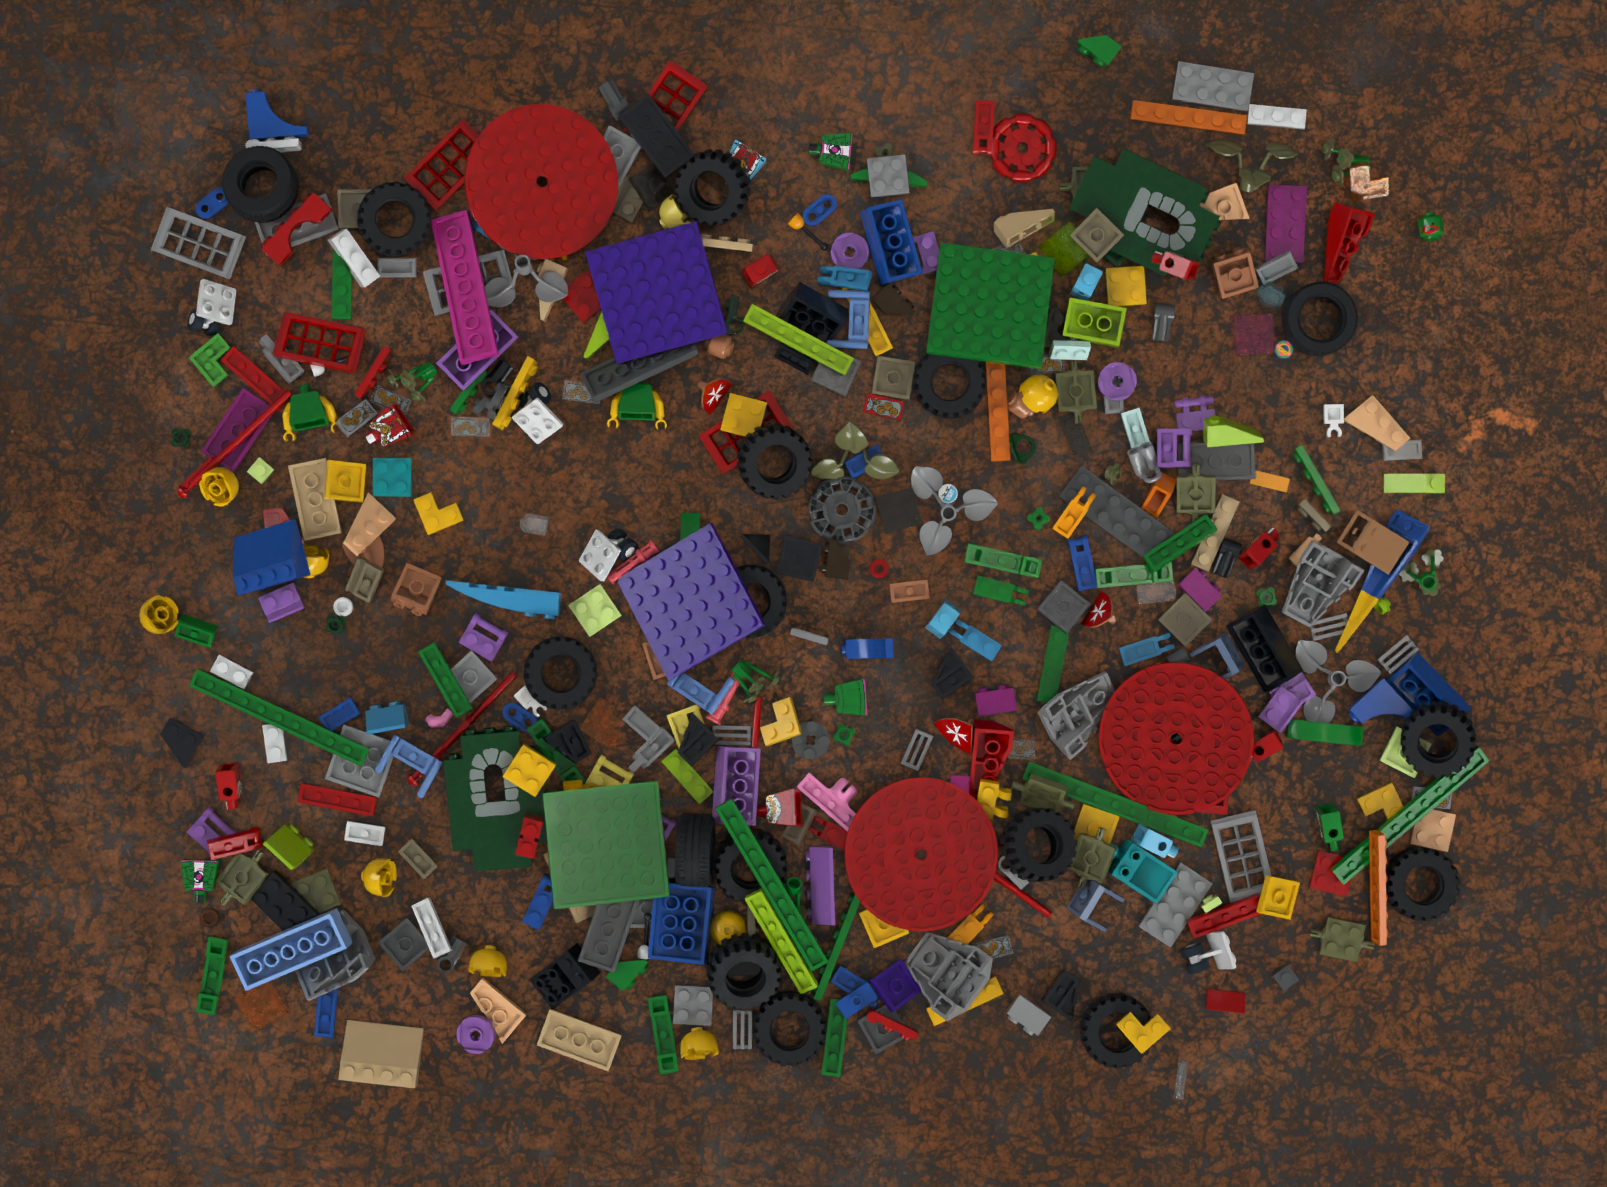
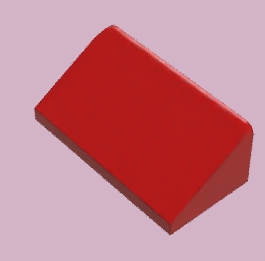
[1205,989,1246,1014]

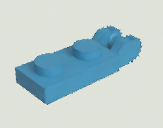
[817,266,872,291]
[947,619,1002,661]
[1119,633,1175,666]

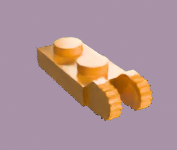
[1052,486,1096,539]
[947,903,994,945]

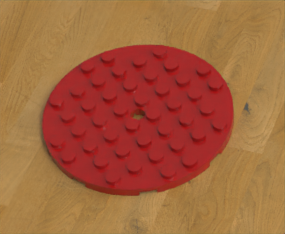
[464,104,618,259]
[1099,662,1254,815]
[844,777,998,932]

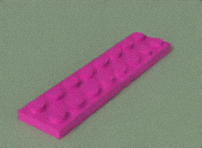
[432,210,499,365]

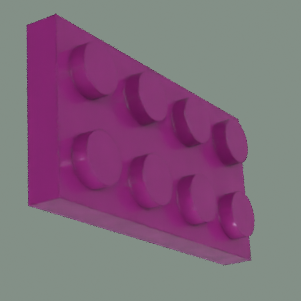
[1264,184,1307,264]
[201,388,274,473]

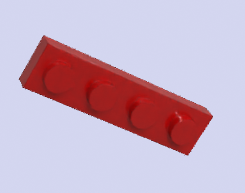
[221,346,291,411]
[297,783,377,816]
[1186,893,1261,939]

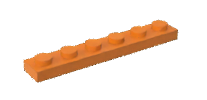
[1130,100,1247,135]
[985,362,1010,462]
[1369,830,1388,946]

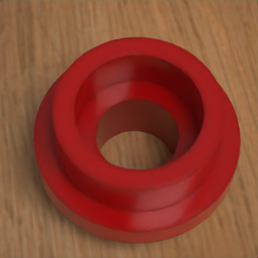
[870,559,889,578]

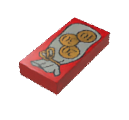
[863,393,904,421]

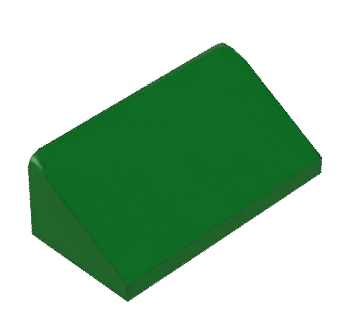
[174,614,218,648]

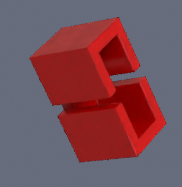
[515,813,544,859]

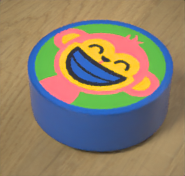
[1274,340,1294,359]

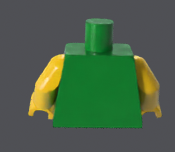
[607,380,667,430]
[282,384,342,442]

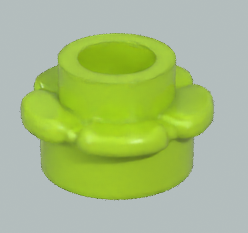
[1374,597,1391,615]

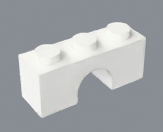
[328,229,380,287]

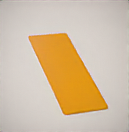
[1250,470,1290,492]

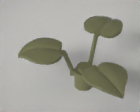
[1207,139,1299,192]
[811,420,900,481]

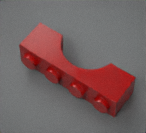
[261,193,333,266]

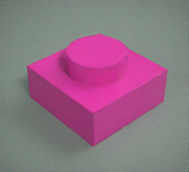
[950,775,970,794]

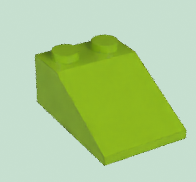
[1062,298,1127,348]
[263,823,315,870]

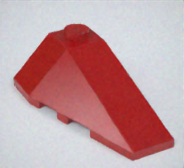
[1324,202,1375,284]
[969,720,1014,799]

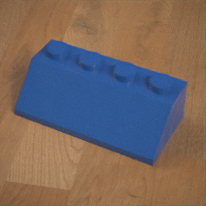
[860,199,922,286]
[1386,652,1471,737]

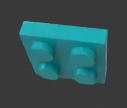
[373,458,412,497]

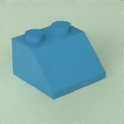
[365,701,410,735]

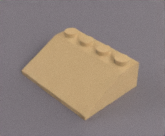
[338,1020,424,1088]

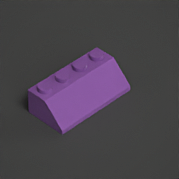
[436,309,518,391]
[712,746,761,825]
[806,845,835,925]

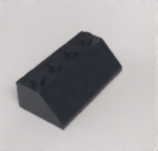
[1226,604,1303,692]

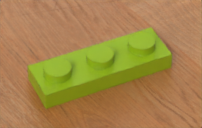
[661,749,714,804]

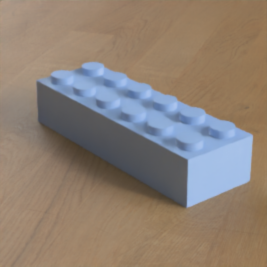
[229,908,353,991]

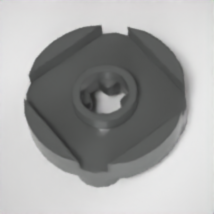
[485,382,512,420]
[792,721,830,759]

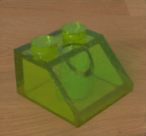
[1038,222,1090,278]

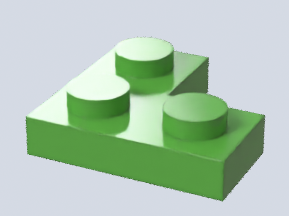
[189,333,231,387]

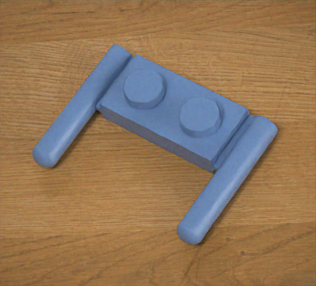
[826,290,870,349]
[667,673,735,715]
[375,734,443,798]

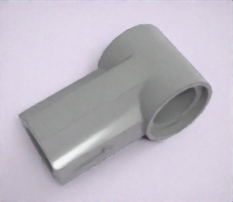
[997,855,1029,889]

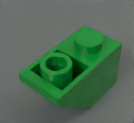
[1076,35,1122,68]
[606,958,649,991]

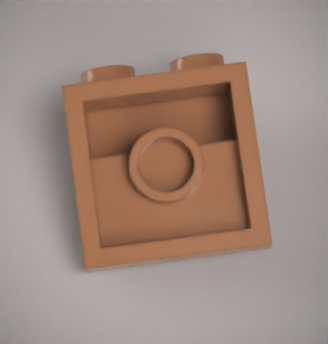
[1210,247,1259,299]
[391,563,442,616]

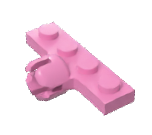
[797,772,857,832]

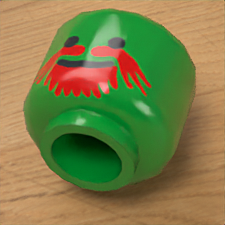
[1418,212,1444,242]

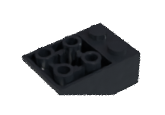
[529,943,600,1009]

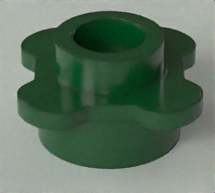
[171,428,191,448]
[325,613,346,634]

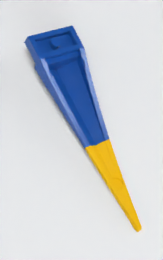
[1335,509,1430,653]

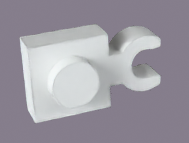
[1323,404,1344,437]
[514,685,547,717]

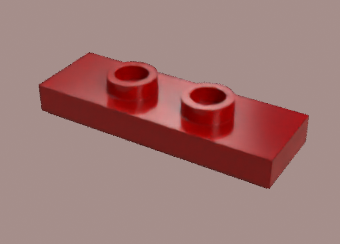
[354,346,392,400]

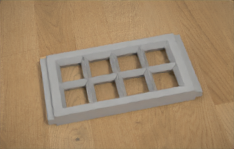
[151,207,246,280]
[423,250,516,316]
[1210,810,1271,903]

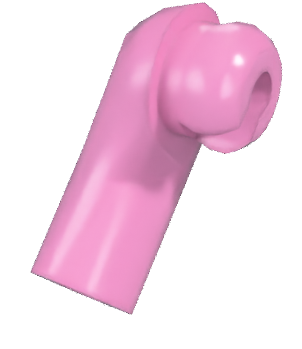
[425,708,454,728]

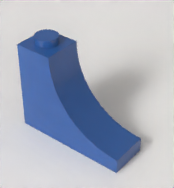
[245,89,310,141]
[842,638,894,659]
[1347,678,1413,724]

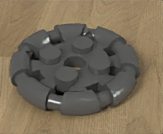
[807,475,877,544]

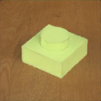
[247,457,275,484]
[1200,894,1222,913]

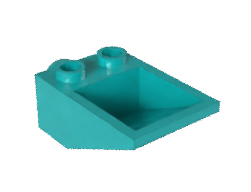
[1108,838,1178,904]

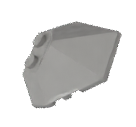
[1282,540,1365,627]
[1037,671,1115,760]
[295,909,376,1001]
[904,932,993,1021]

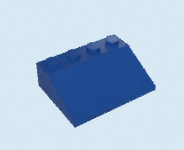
[233,519,311,596]
[648,882,716,965]

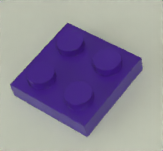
[870,959,921,1013]

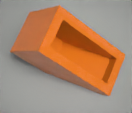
[1141,472,1177,519]

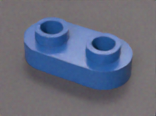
[196,187,229,219]
[803,194,837,226]
[502,703,538,733]

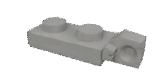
[259,334,305,384]
[628,726,675,773]

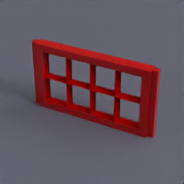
[623,60,708,136]
[404,119,479,211]
[273,312,367,373]
[699,391,794,474]

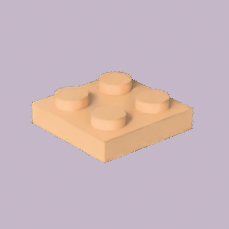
[1409,810,1456,852]

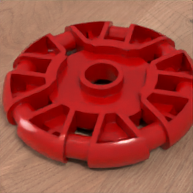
[989,113,1057,183]

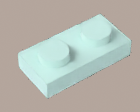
[1049,340,1091,360]
[1121,408,1150,448]

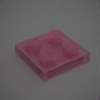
[1233,314,1275,355]

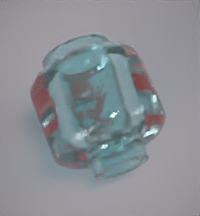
[1257,281,1287,310]

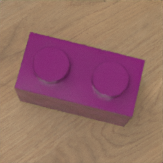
[1177,568,1222,612]
[974,684,1017,716]

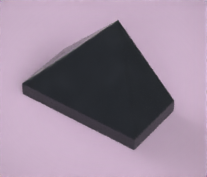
[774,342,815,375]
[740,534,770,564]

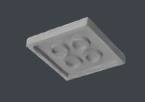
[325,724,394,798]

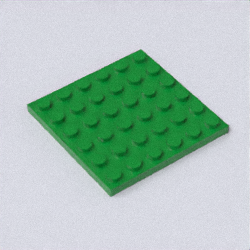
[926,242,1055,369]
[542,781,669,909]

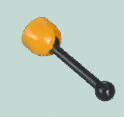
[788,213,828,250]

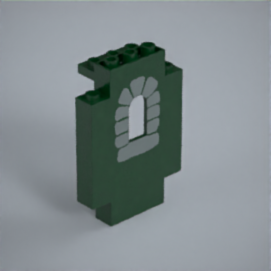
[1069,148,1222,276]
[444,725,547,872]

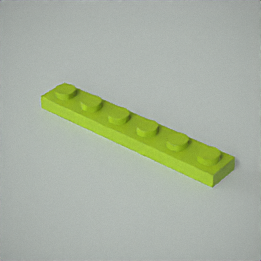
[743,304,854,376]
[745,888,818,994]

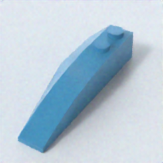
[446,580,562,619]

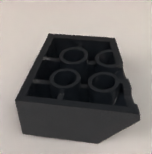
[776,282,849,343]

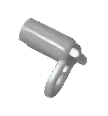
[1127,442,1162,483]

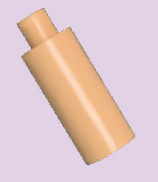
[1288,533,1322,567]

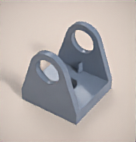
[1189,631,1245,679]
[1066,880,1125,932]

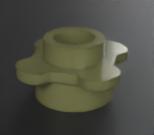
[874,143,896,157]
[1105,463,1122,485]

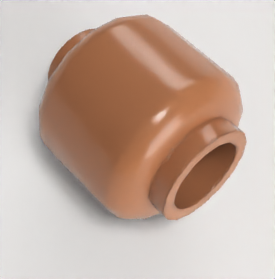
[705,334,734,359]
[1007,391,1034,418]

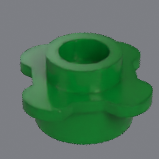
[1027,507,1050,530]
[1256,587,1277,607]
[833,723,855,746]

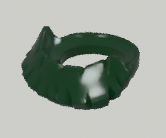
[1009,433,1035,464]

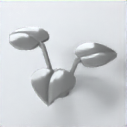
[485,254,568,308]
[911,466,998,555]
[1295,640,1381,723]

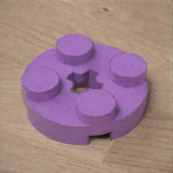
[831,233,869,269]
[1098,362,1137,401]
[456,1015,496,1054]

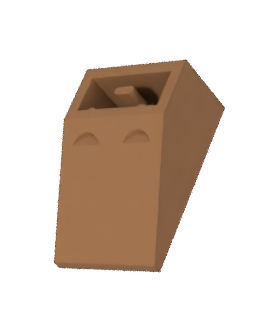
[1336,510,1409,575]

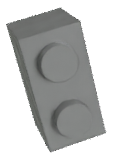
[1006,993,1051,1036]

